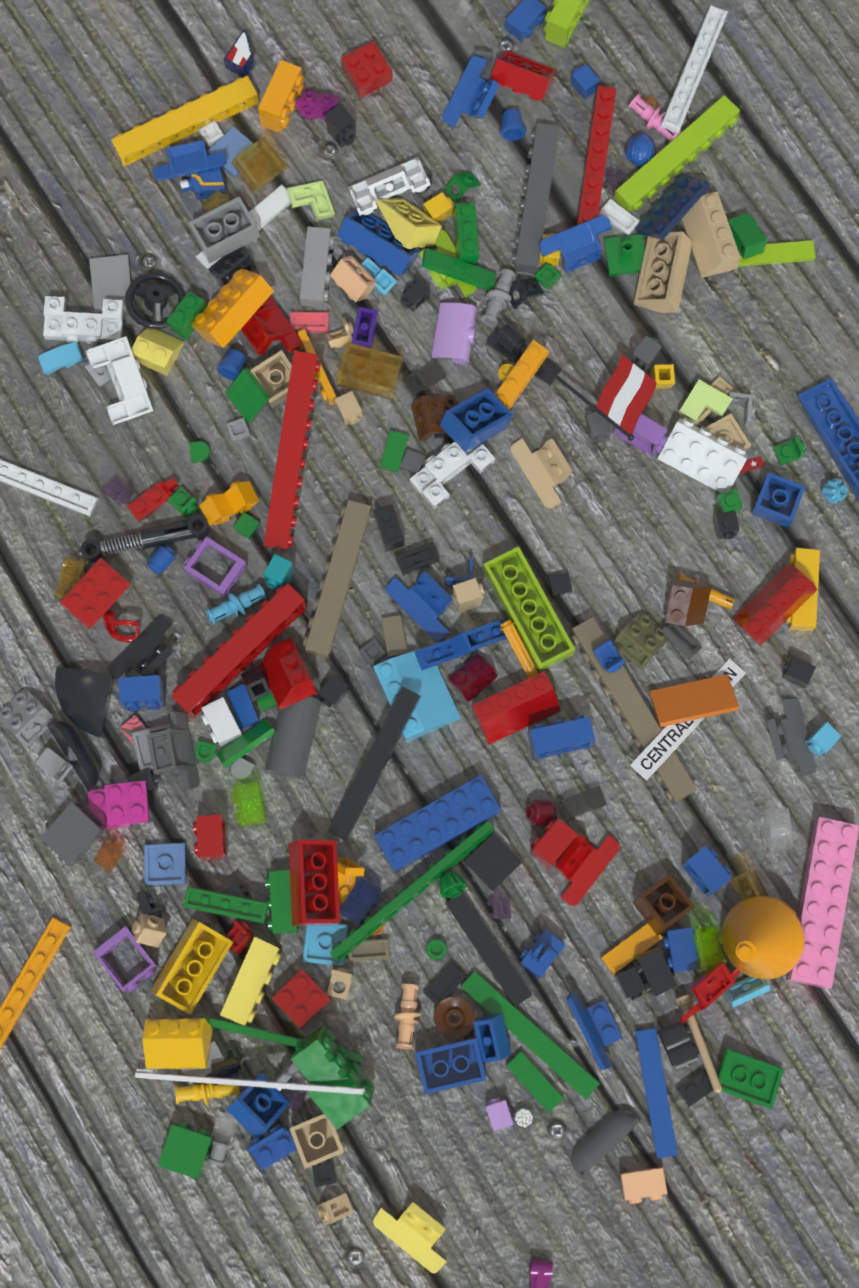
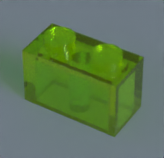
[231,782,266,829]

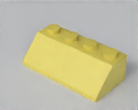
[220,937,282,1026]

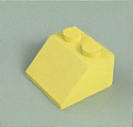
[131,328,184,376]

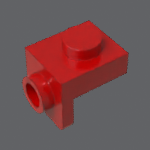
[225,919,255,954]

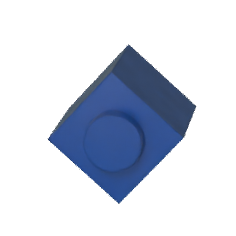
[570,64,600,99]

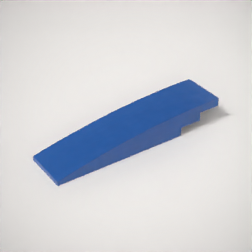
[797,378,859,502]

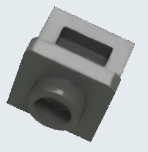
[474,49,493,81]

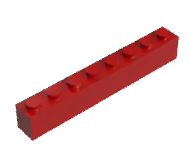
[577,86,617,225]

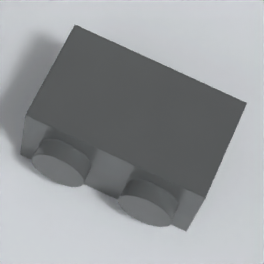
[631,336,662,374]

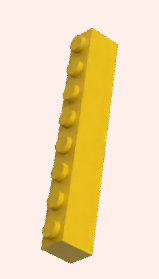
[111,76,259,167]

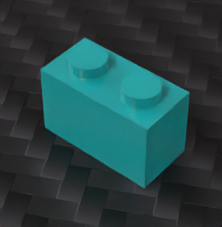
[263,554,295,592]

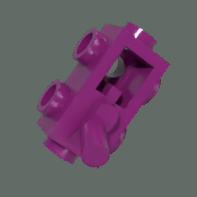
[296,88,342,122]

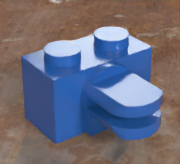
[520,930,565,979]

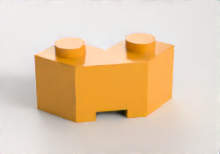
[199,481,259,526]

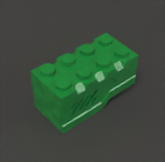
[291,1025,374,1129]

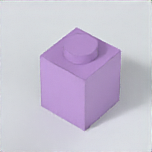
[485,1097,514,1131]

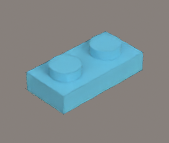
[724,977,771,1008]

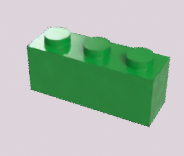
[452,203,480,266]
[265,870,298,935]

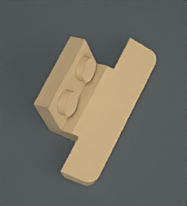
[511,438,573,509]

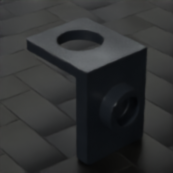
[509,278,544,309]

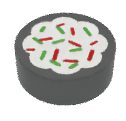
[513,1107,534,1129]

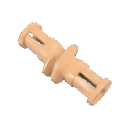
[394,984,421,1050]

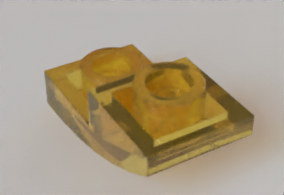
[54,557,85,600]

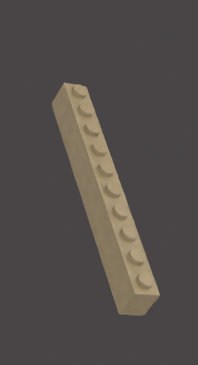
[570,617,697,804]

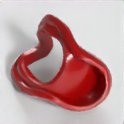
[103,610,140,643]

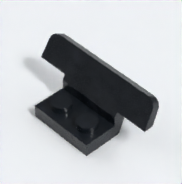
[108,617,174,680]

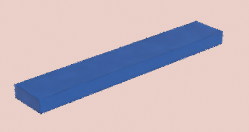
[635,1028,678,1158]

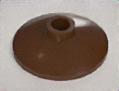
[434,997,475,1039]

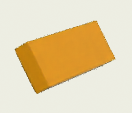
[601,923,663,975]

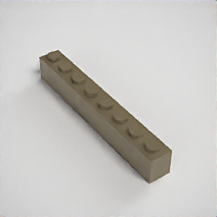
[303,500,372,660]

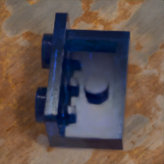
[340,877,381,925]

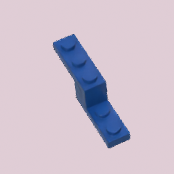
[414,617,509,671]

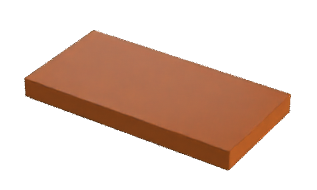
[649,674,739,727]

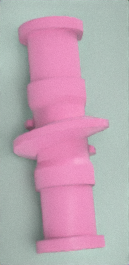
[628,94,682,143]

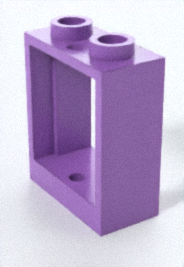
[613,414,668,457]
[184,536,247,598]
[92,926,158,993]

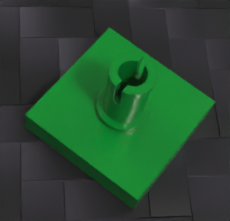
[604,234,645,277]

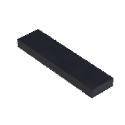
[486,328,561,386]

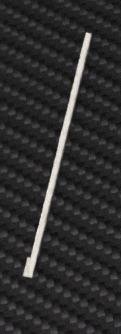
[135,1069,365,1095]

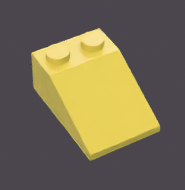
[376,198,442,249]

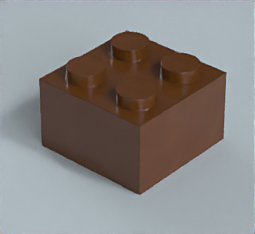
[633,874,695,936]

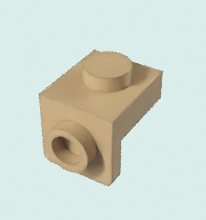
[325,317,354,348]

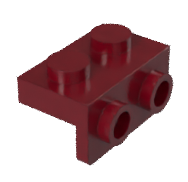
[448,653,497,702]

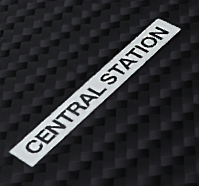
[630,658,746,781]

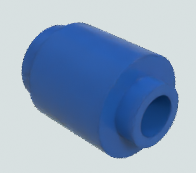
[146,546,175,575]

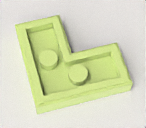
[286,180,335,221]
[679,379,733,423]

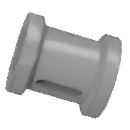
[206,1140,230,1167]

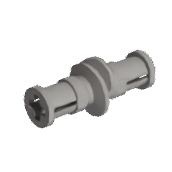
[481,269,516,327]

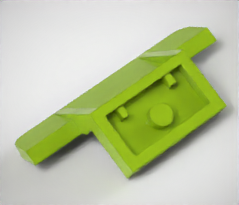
[419,230,477,298]

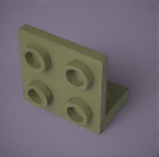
[613,611,669,669]

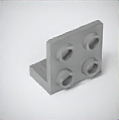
[0,688,57,748]

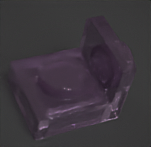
[102,476,133,507]

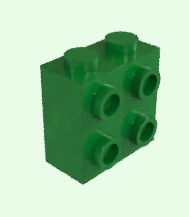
[158,1121,214,1179]

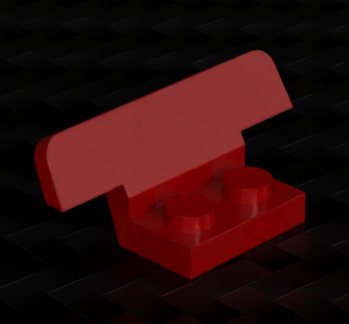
[241,296,302,355]
[555,834,620,906]
[679,962,741,1024]

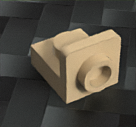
[317,1193,354,1225]

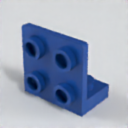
[247,1125,297,1170]

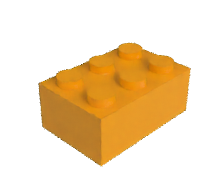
[258,60,305,134]

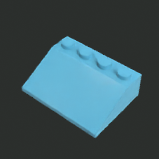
[373,647,461,743]

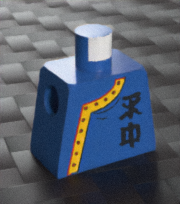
[180,167,227,200]

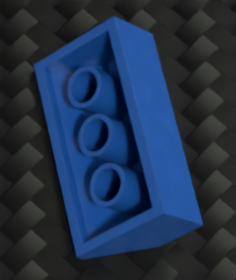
[337,210,424,275]

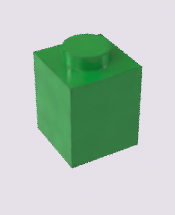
[715,489,743,515]

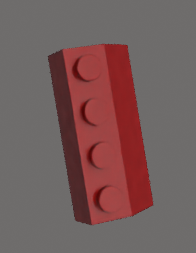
[732,563,817,646]
[471,671,561,745]

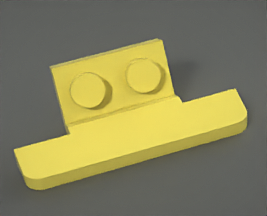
[373,1202,447,1273]

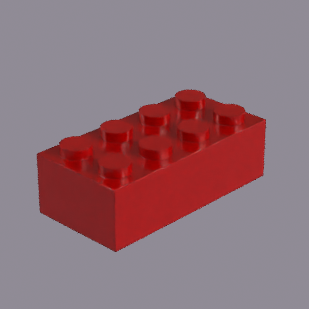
[289,840,340,926]

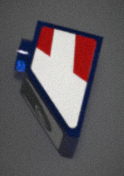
[224,29,255,78]

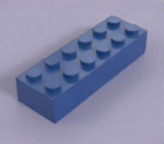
[374,775,501,873]

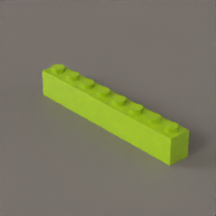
[614,95,740,214]

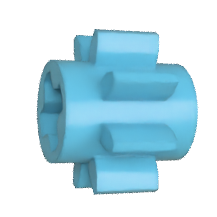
[822,478,847,504]

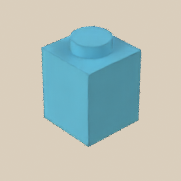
[805,722,841,756]

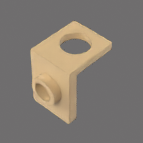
[327,967,353,1000]

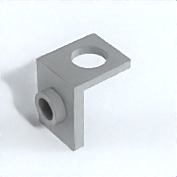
[79,356,111,387]
[728,392,755,426]
[34,747,73,782]

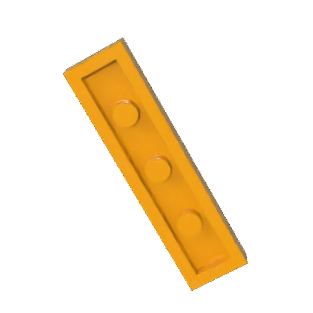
[297,329,336,405]
[495,340,550,410]

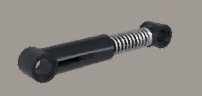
[80,515,209,563]

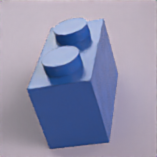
[504,0,546,42]
[662,927,699,973]
[473,1013,511,1063]

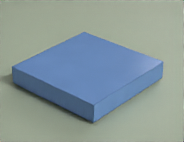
[207,126,261,178]
[144,843,186,886]

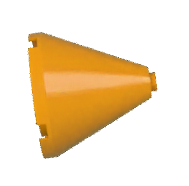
[722,896,805,979]

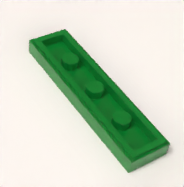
[421,248,496,291]
[183,886,269,924]

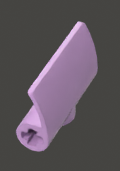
[432,303,477,365]

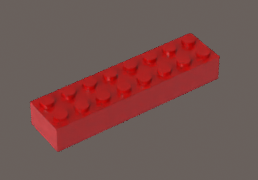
[171,584,307,720]

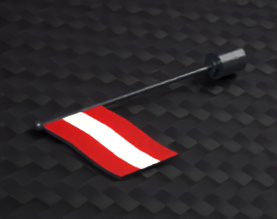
[495,324,657,441]

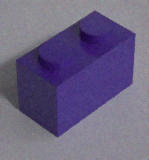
[351,307,378,355]

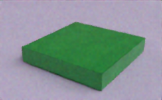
[226,368,271,423]

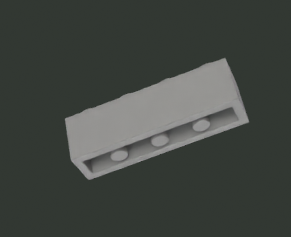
[300,227,334,308]

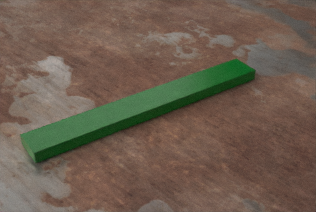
[461,971,600,1100]
[199,1015,362,1064]

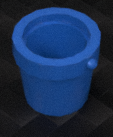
[499,109,527,141]
[217,349,246,381]

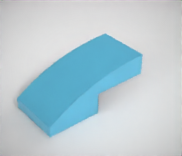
[361,257,398,296]
[38,342,84,375]

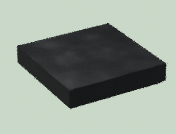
[464,833,522,891]

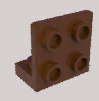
[411,395,457,441]

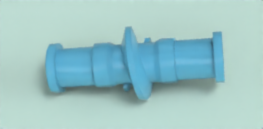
[205,584,267,626]

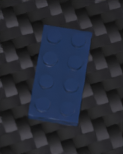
[635,174,711,240]

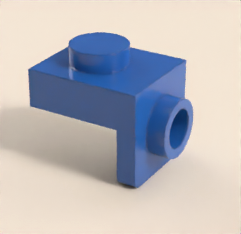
[591,639,625,673]

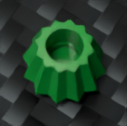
[439,872,467,898]

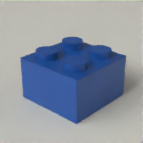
[751,472,806,528]
[118,675,165,712]
[681,846,732,897]
[226,1073,290,1139]

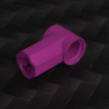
[529,1259,553,1288]

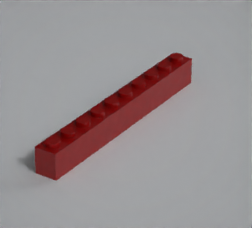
[263,351,321,551]

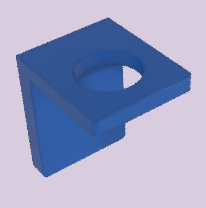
[446,558,473,585]

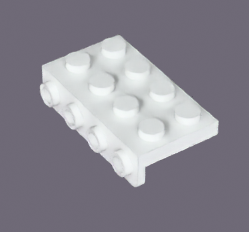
[658,418,749,493]

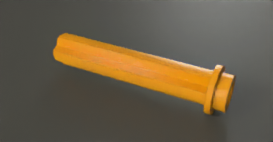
[500,619,539,679]

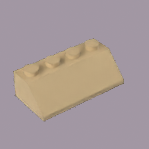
[681,192,741,278]
[634,232,693,313]

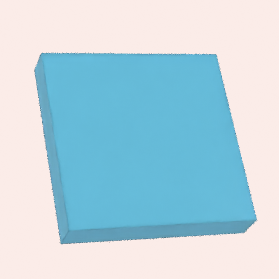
[302,924,348,966]

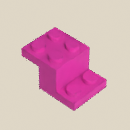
[88,781,150,830]

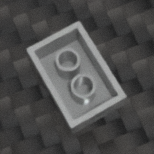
[188,196,260,264]

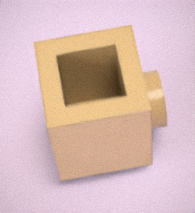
[132,913,167,948]

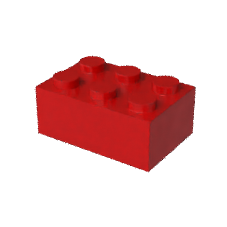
[59,558,131,630]

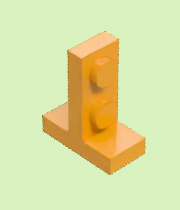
[337,857,365,912]

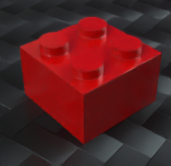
[341,41,392,98]
[193,814,227,862]
[530,819,578,870]
[271,969,331,1030]

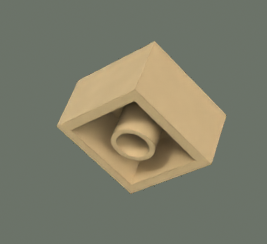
[250,350,292,408]
[289,1114,345,1169]

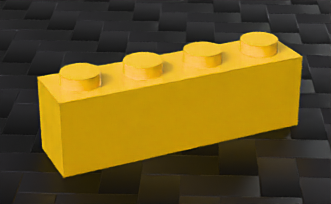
[786,548,820,632]

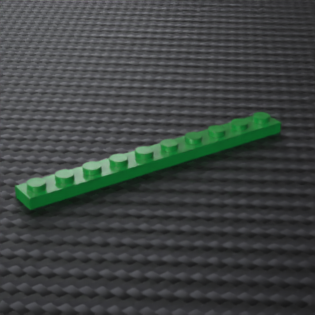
[330,821,494,963]

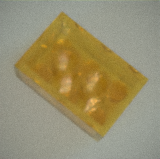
[336,342,403,400]

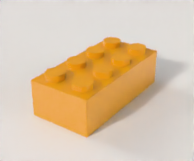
[191,268,274,348]

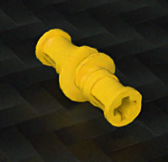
[175,1083,239,1105]

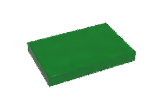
[717,1048,784,1109]

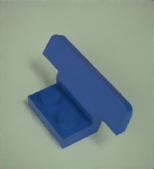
[442,56,500,128]
[152,140,227,181]
[539,215,612,273]
[386,571,453,641]
[567,991,622,1070]

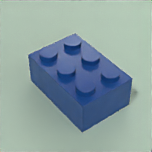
[440,387,513,453]
[528,715,595,760]
[415,1038,486,1094]

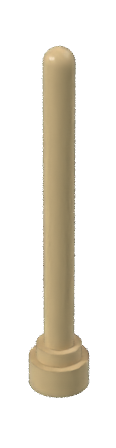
[675,995,722,1093]

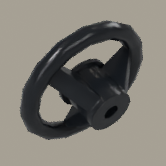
[125,272,186,329]

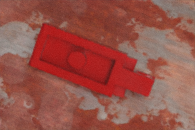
[127,477,179,522]

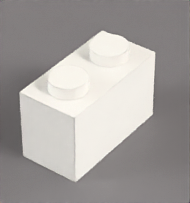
[200,697,242,747]

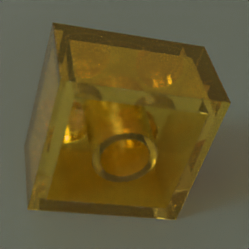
[231,136,288,194]

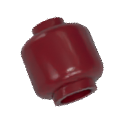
[526,799,558,826]

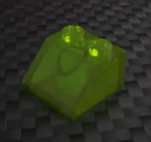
[692,927,726,973]

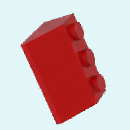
[490,50,558,101]
[260,638,317,710]

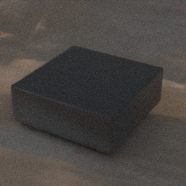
[548,572,572,597]
[312,1162,336,1187]

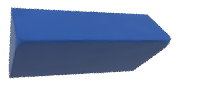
[227,684,259,730]

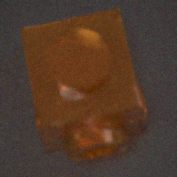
[93,840,125,873]

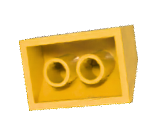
[142,1019,213,1069]

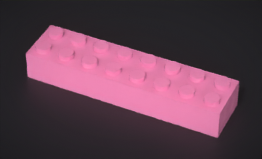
[787,817,859,989]

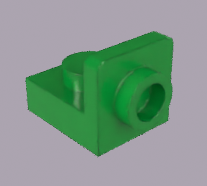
[773,436,806,466]
[167,486,199,518]

